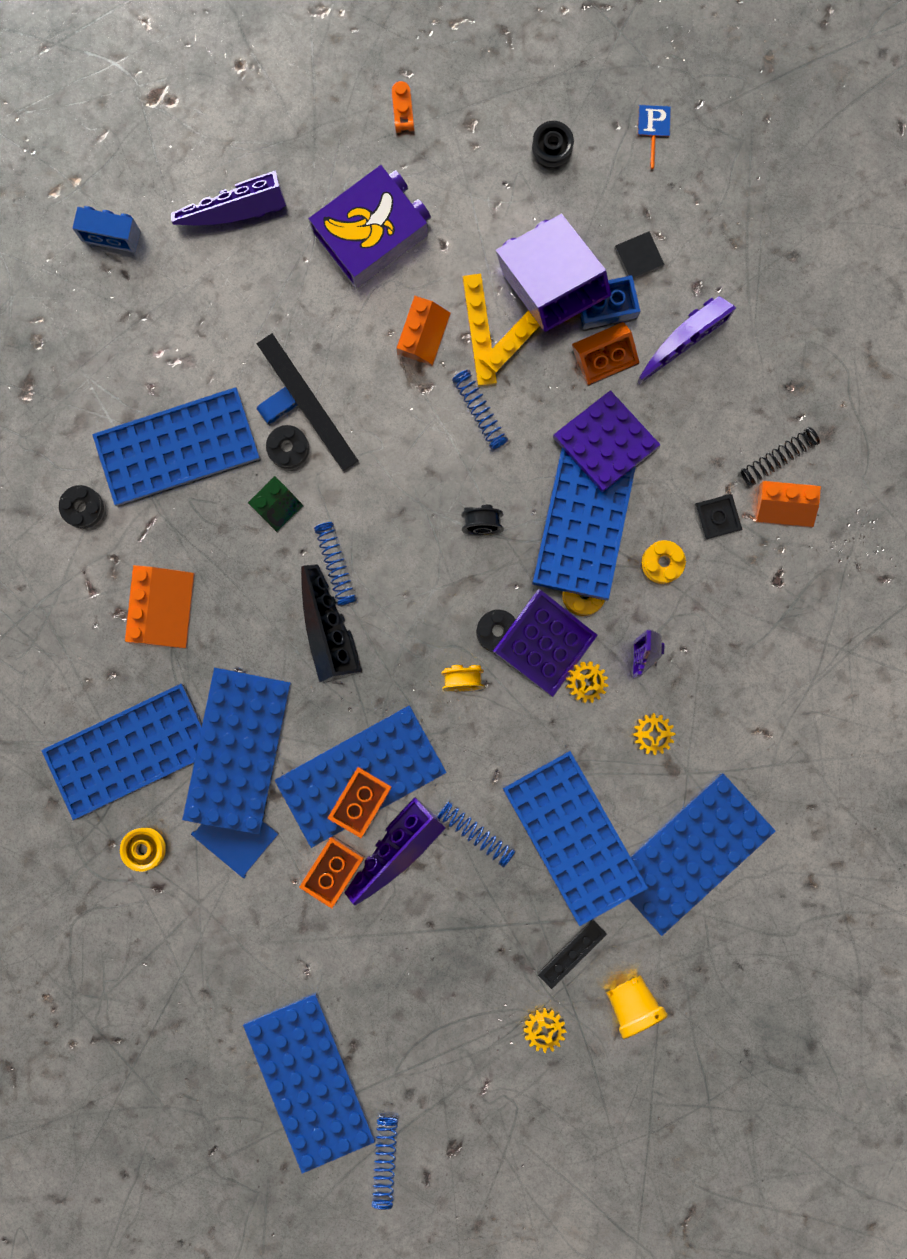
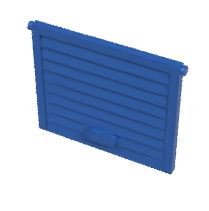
[191,820,278,878]

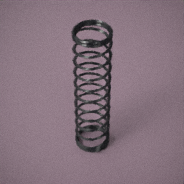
[741,427,820,486]

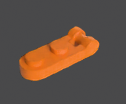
[392,81,414,133]

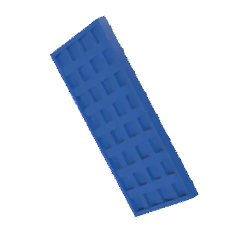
[92,387,260,506]
[532,448,636,601]
[182,667,290,835]
[41,683,202,820]
[274,705,447,848]
[503,751,648,927]
[629,773,776,936]
[243,994,375,1174]

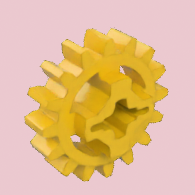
[566,661,608,703]
[633,713,675,755]
[523,1008,566,1053]

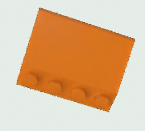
[125,565,194,649]

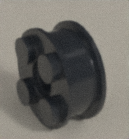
[532,121,574,167]
[266,425,310,469]
[58,485,104,529]
[461,504,504,536]
[476,610,516,653]

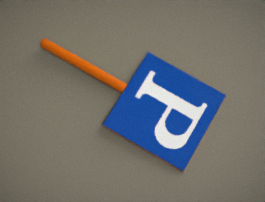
[638,105,671,169]

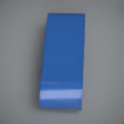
[256,387,298,424]

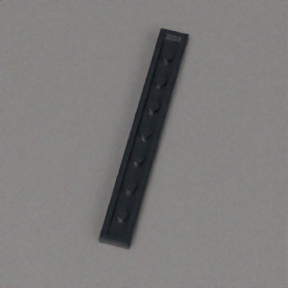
[256,333,359,471]

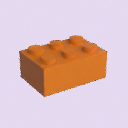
[328,767,392,838]
[299,836,365,909]

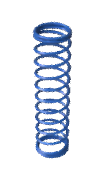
[452,370,508,450]
[314,522,357,606]
[437,801,515,868]
[372,1118,398,1210]

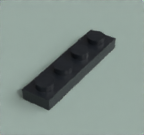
[538,920,607,989]

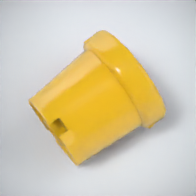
[606,975,668,1039]

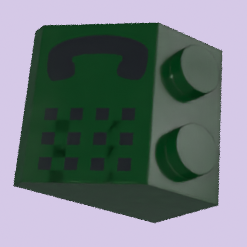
[248,476,304,532]

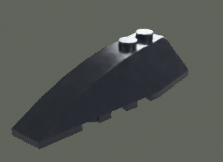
[301,564,362,683]

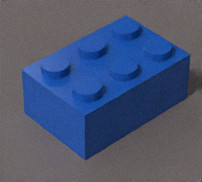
[72,206,141,252]
[579,275,641,330]

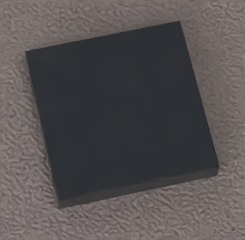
[615,231,665,279]
[694,494,742,541]

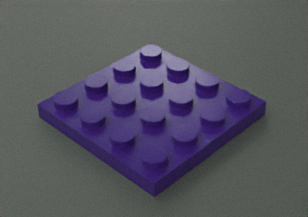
[553,390,660,493]
[493,589,598,697]

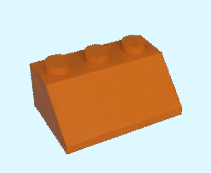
[396,296,451,366]
[572,322,640,385]
[756,481,821,528]

